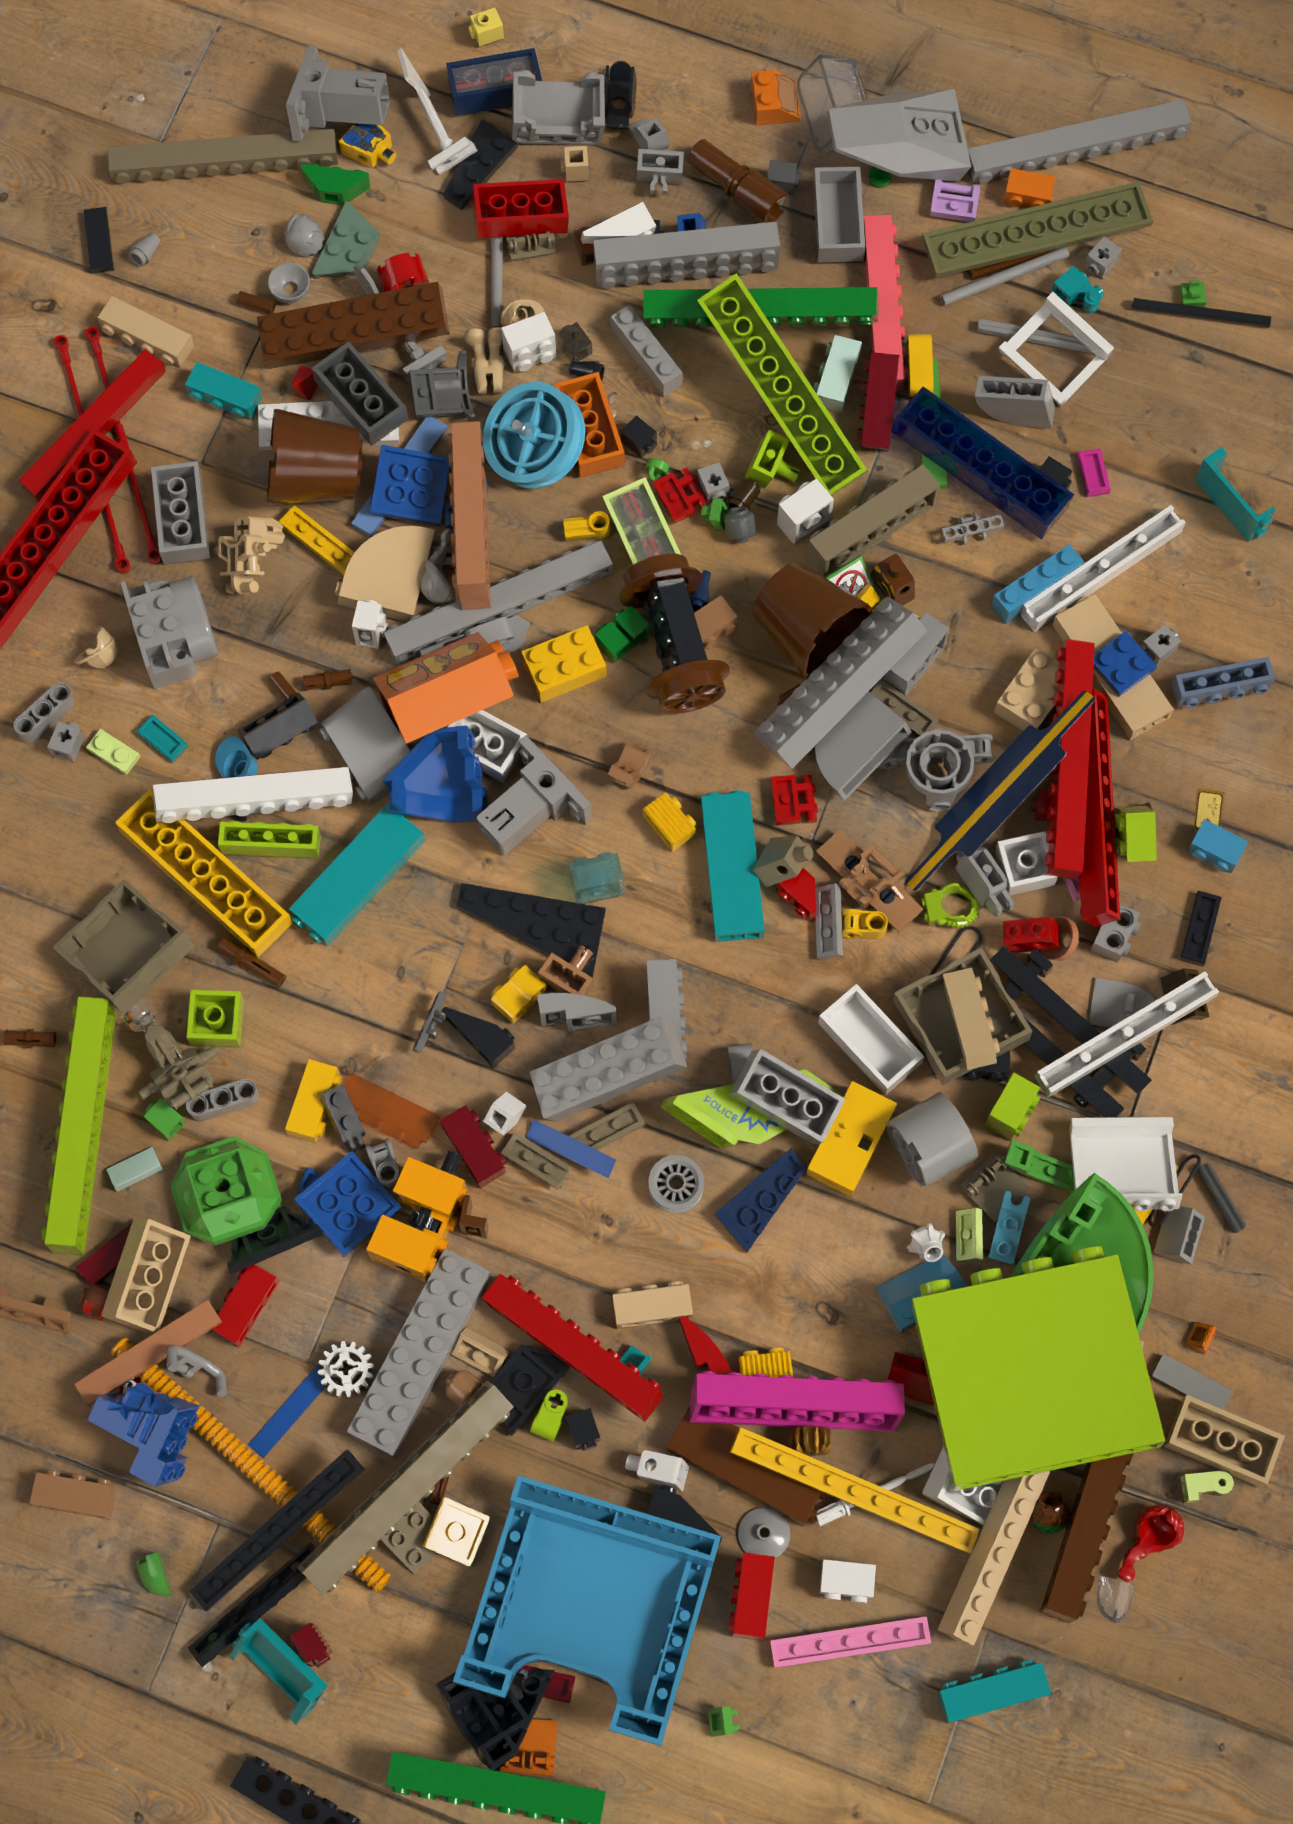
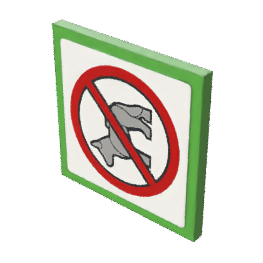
[825,555,879,596]

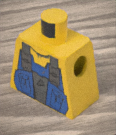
[339,123,396,168]

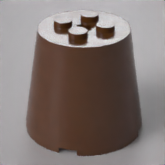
[267,409,363,504]
[753,562,873,679]

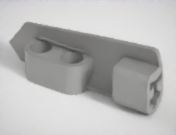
[419,615,530,657]

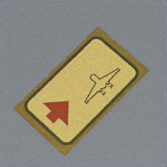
[1193,788,1224,832]

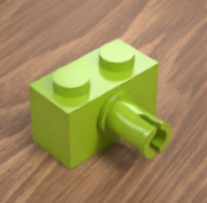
[744,429,801,489]

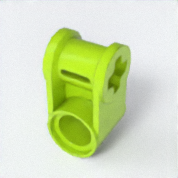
[530,1389,568,1442]

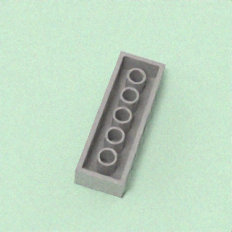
[530,1017,687,1122]

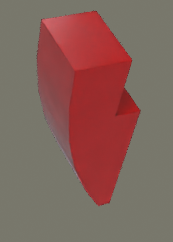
[679,1316,732,1375]

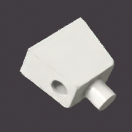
[625,1450,689,1492]

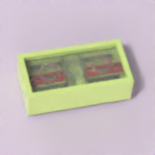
[602,477,681,565]

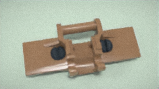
[816,829,923,932]

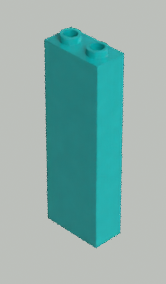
[701,790,765,942]
[289,803,426,947]

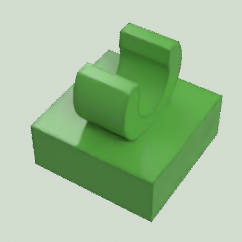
[1180,280,1206,307]
[700,498,729,531]
[708,1706,740,1737]

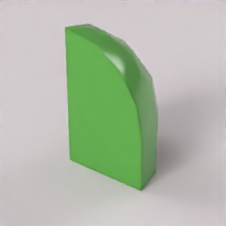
[136,1552,172,1596]

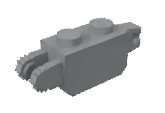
[955,847,1015,916]

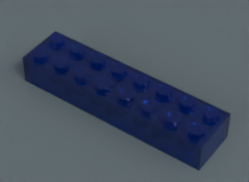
[891,387,1075,540]

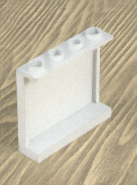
[1069,1117,1182,1211]

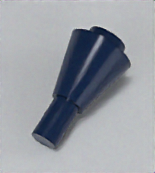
[689,570,711,612]

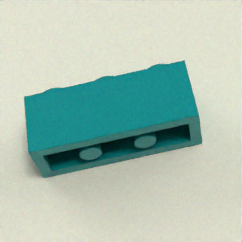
[185,362,263,420]

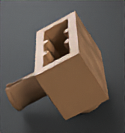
[538,945,594,996]

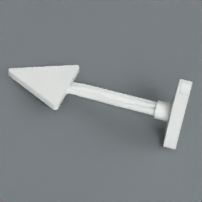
[397,48,477,175]

